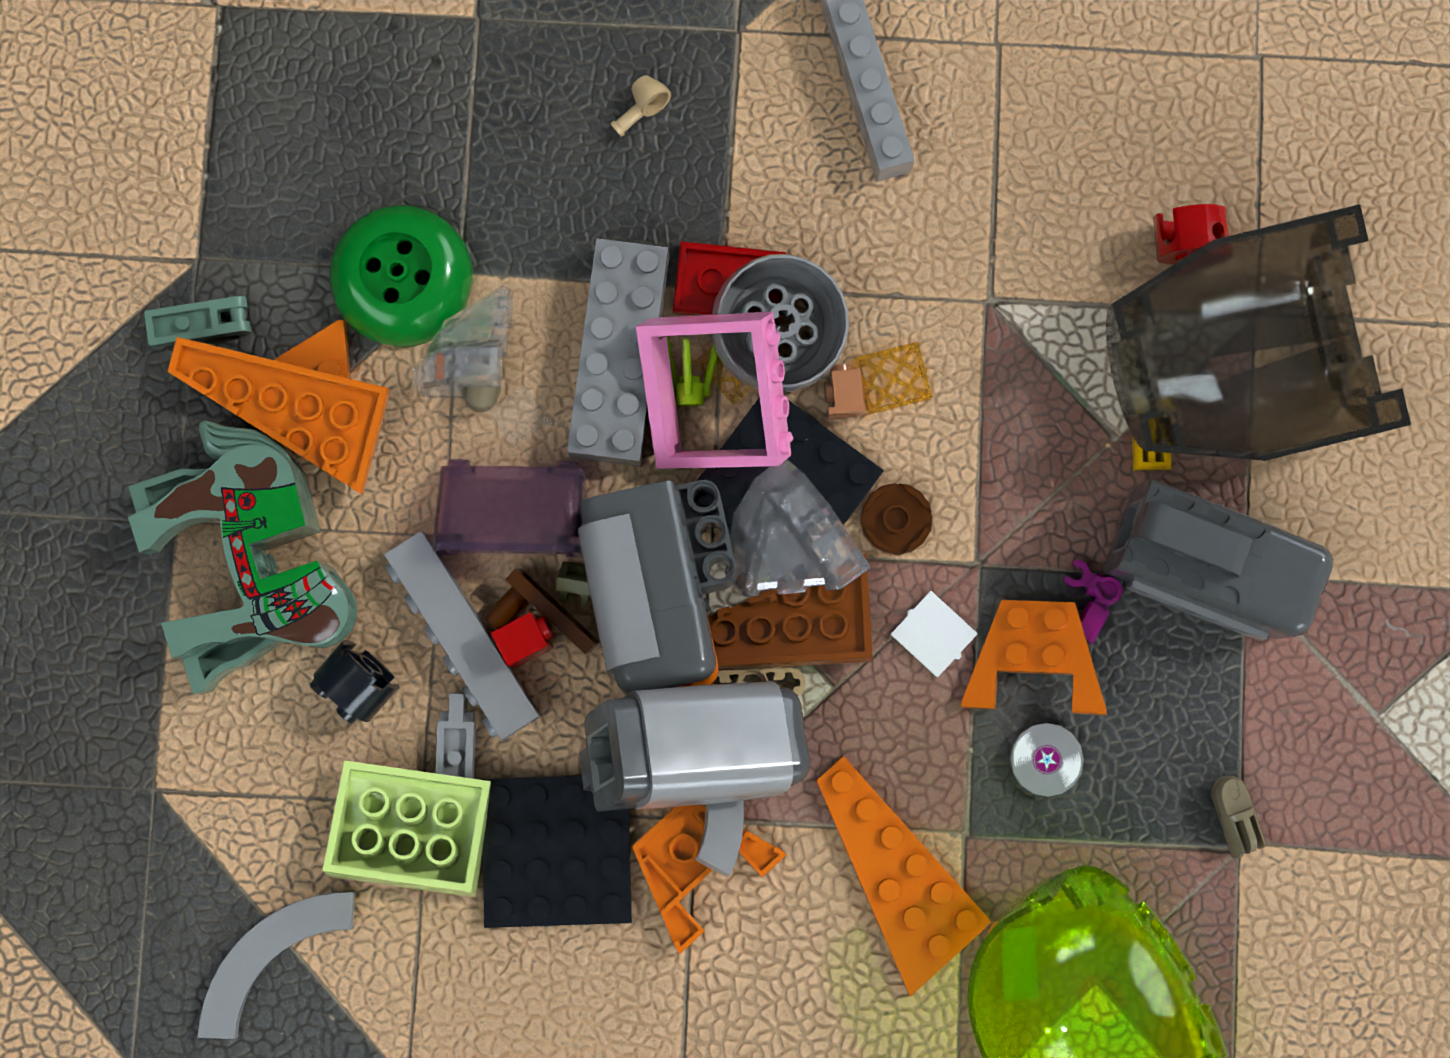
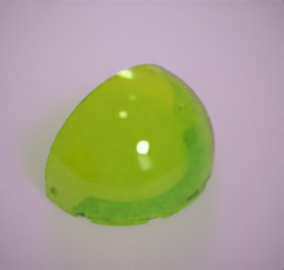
[968,865,1228,1058]

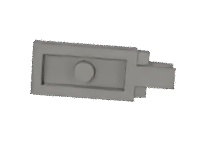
[435,693,476,779]

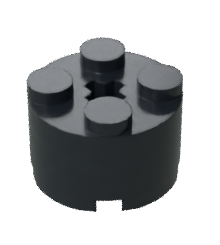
[310,640,400,724]

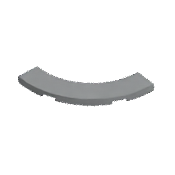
[694,800,744,877]
[197,891,355,1039]

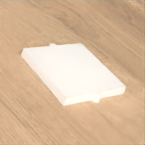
[890,591,978,678]

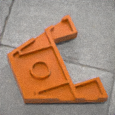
[961,600,1107,716]
[631,805,786,954]

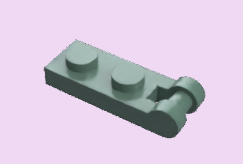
[144,296,251,348]

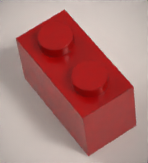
[490,612,555,668]

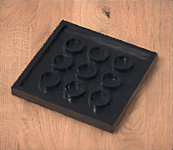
[694,397,884,582]
[481,776,632,928]

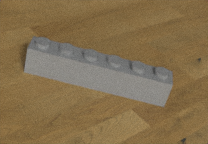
[819,0,914,182]
[384,531,542,740]

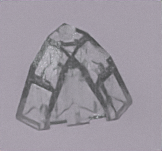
[413,286,513,398]
[725,459,870,597]

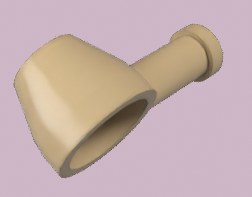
[610,75,671,137]

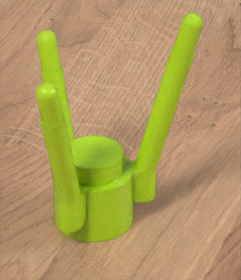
[666,336,718,406]

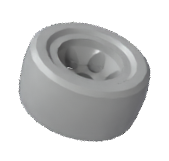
[711,254,849,392]

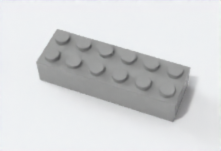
[567,238,669,467]

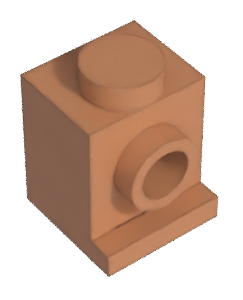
[824,364,865,420]

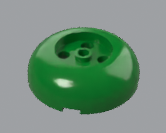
[329,205,473,348]

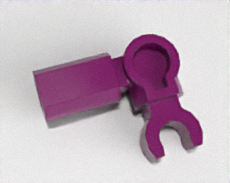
[1063,560,1123,645]

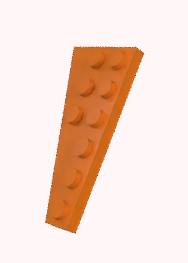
[167,337,390,495]

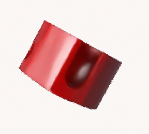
[1153,204,1231,265]

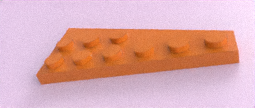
[816,756,992,997]

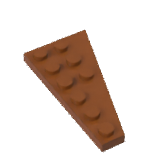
[708,553,873,670]

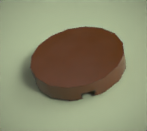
[860,483,932,556]

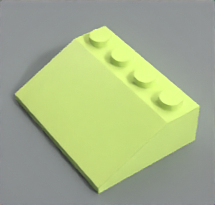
[322,760,491,897]

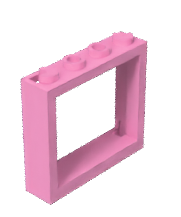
[636,312,793,469]

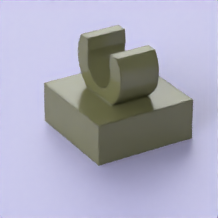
[556,561,590,606]

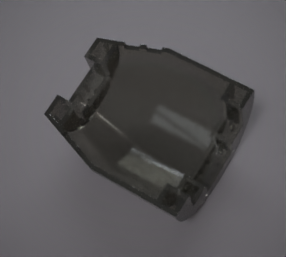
[1106,204,1411,461]

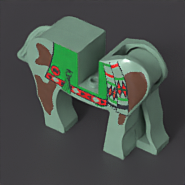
[128,420,358,695]

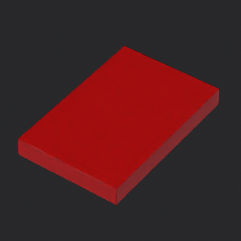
[672,241,787,325]

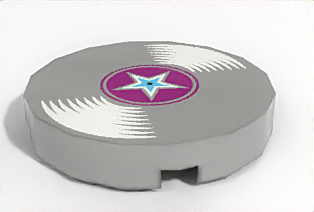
[1009,723,1084,797]

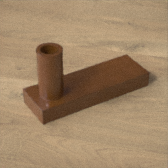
[484,568,600,654]

